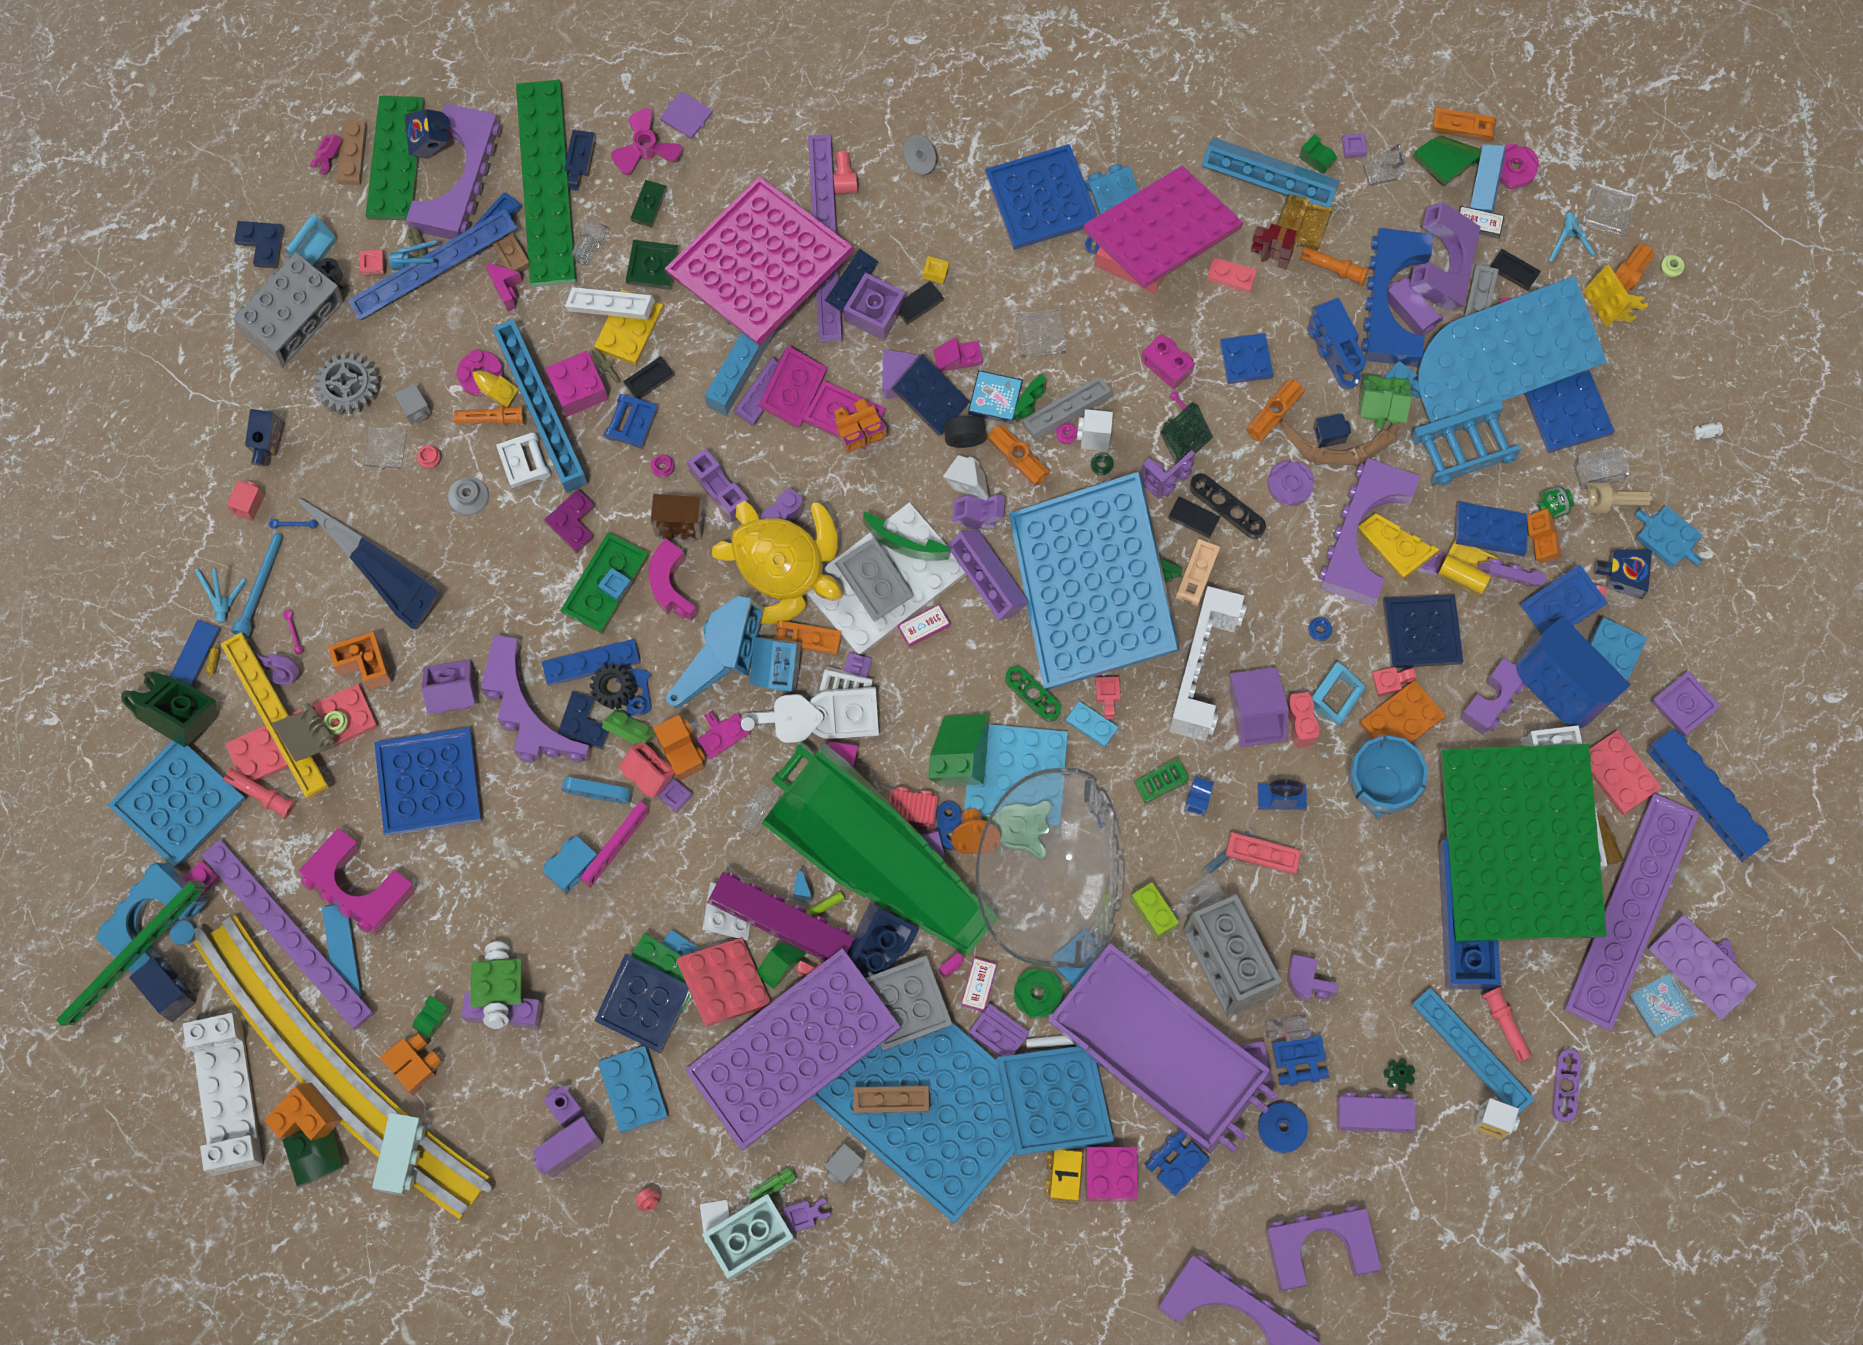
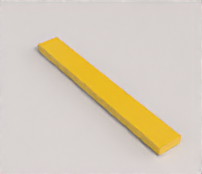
[220,632,329,800]

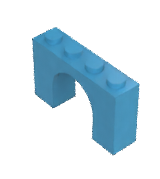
[95,863,207,974]

